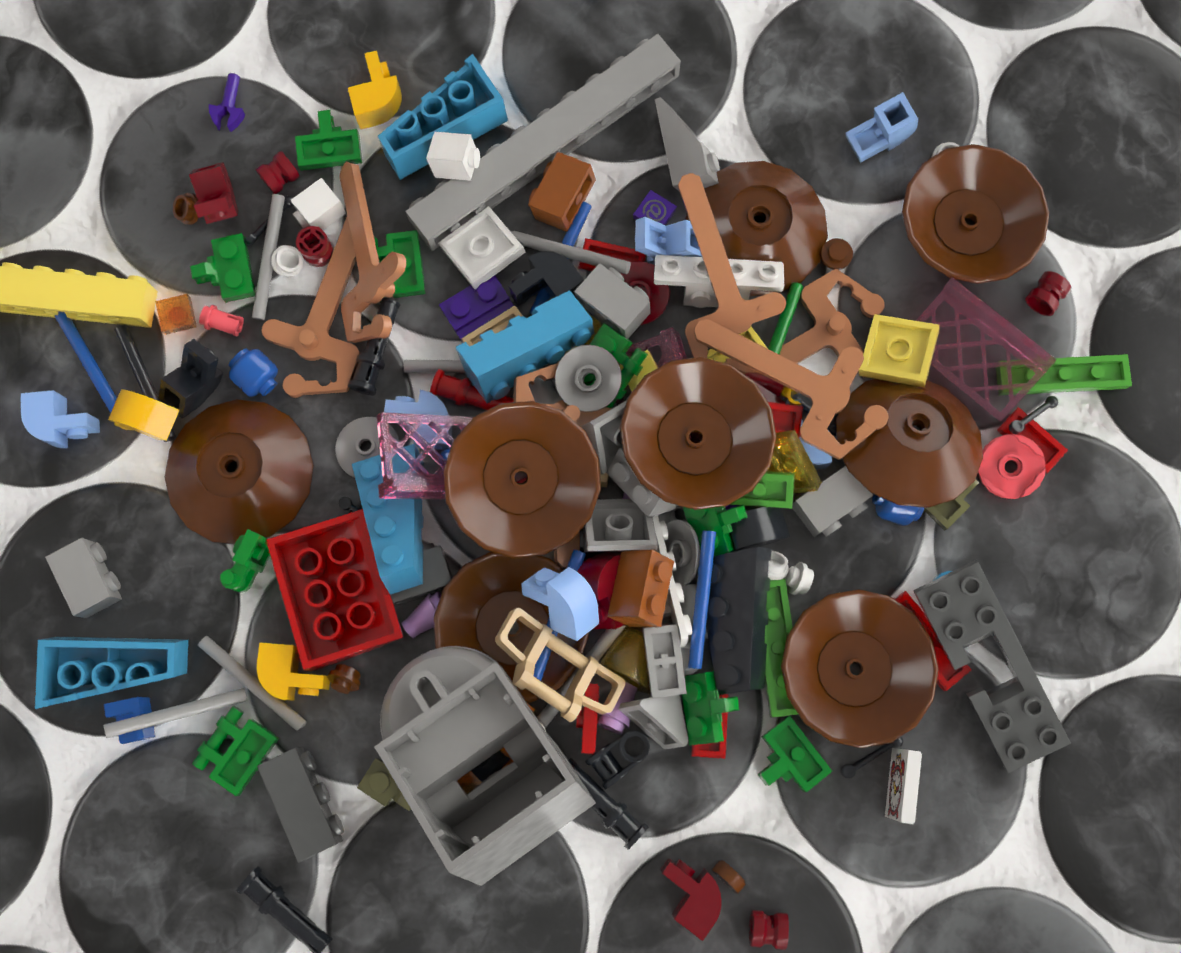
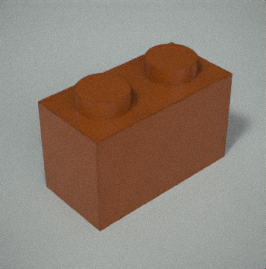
[528,152,596,232]
[607,550,674,627]

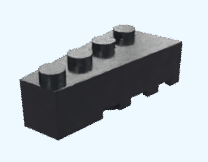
[697,547,772,695]

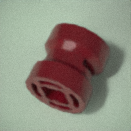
[255,151,300,194]
[296,226,334,267]
[1025,271,1072,316]
[749,910,789,950]

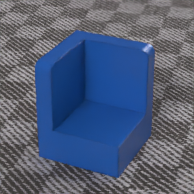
[104,697,155,744]

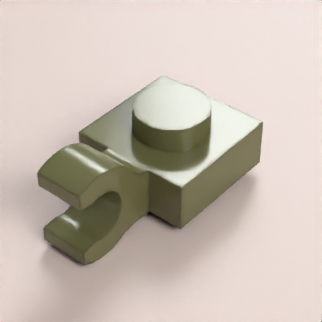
[924,479,979,531]
[357,758,411,811]

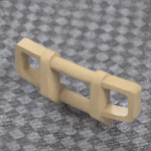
[495,608,626,722]

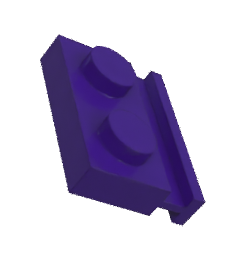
[439,275,515,342]

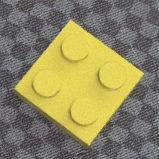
[859,314,939,388]

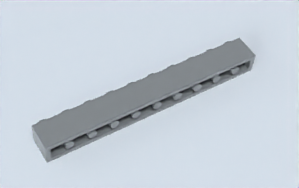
[405,34,681,251]

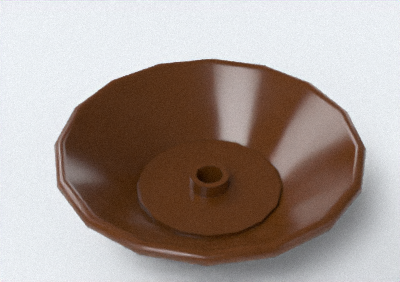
[902,144,1049,284]
[685,161,828,296]
[620,357,777,510]
[836,379,983,508]
[164,399,314,545]
[443,401,601,558]
[434,551,589,703]
[781,589,939,748]

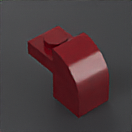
[189,162,238,224]
[577,551,625,629]
[660,858,722,941]

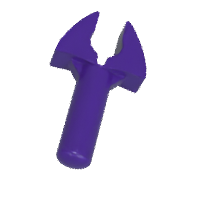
[209,73,245,132]

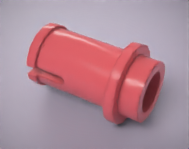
[199,305,244,337]

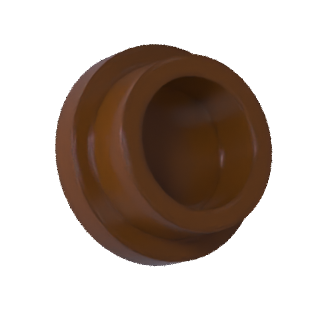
[173,193,198,225]
[821,238,853,270]
[327,664,361,694]

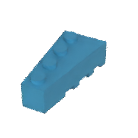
[377,54,508,180]
[455,290,594,403]
[352,443,424,595]
[35,637,188,709]

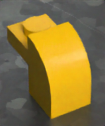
[348,50,402,130]
[108,389,179,441]
[257,642,330,701]

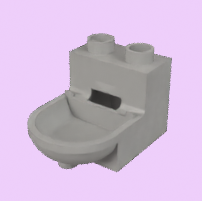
[374,646,596,886]

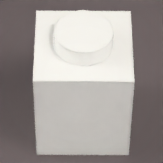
[426,132,480,181]
[291,178,346,230]

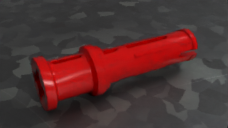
[430,369,514,410]

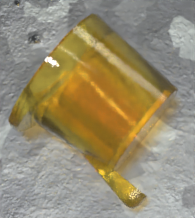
[599,626,651,694]

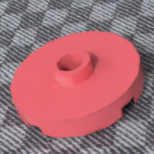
[978,434,1046,499]

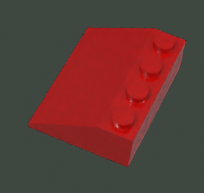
[266,509,404,672]

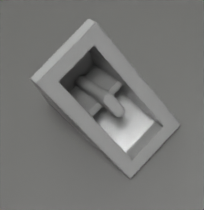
[618,695,689,749]

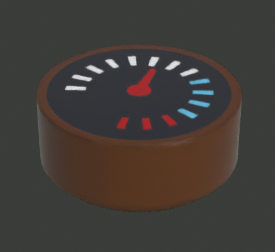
[711,860,746,894]

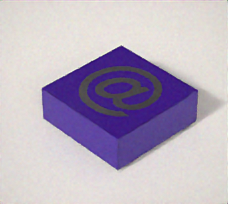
[633,190,677,226]

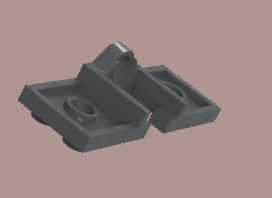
[913,560,1071,773]

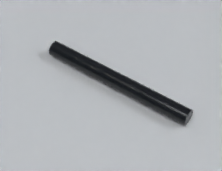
[114,324,176,442]

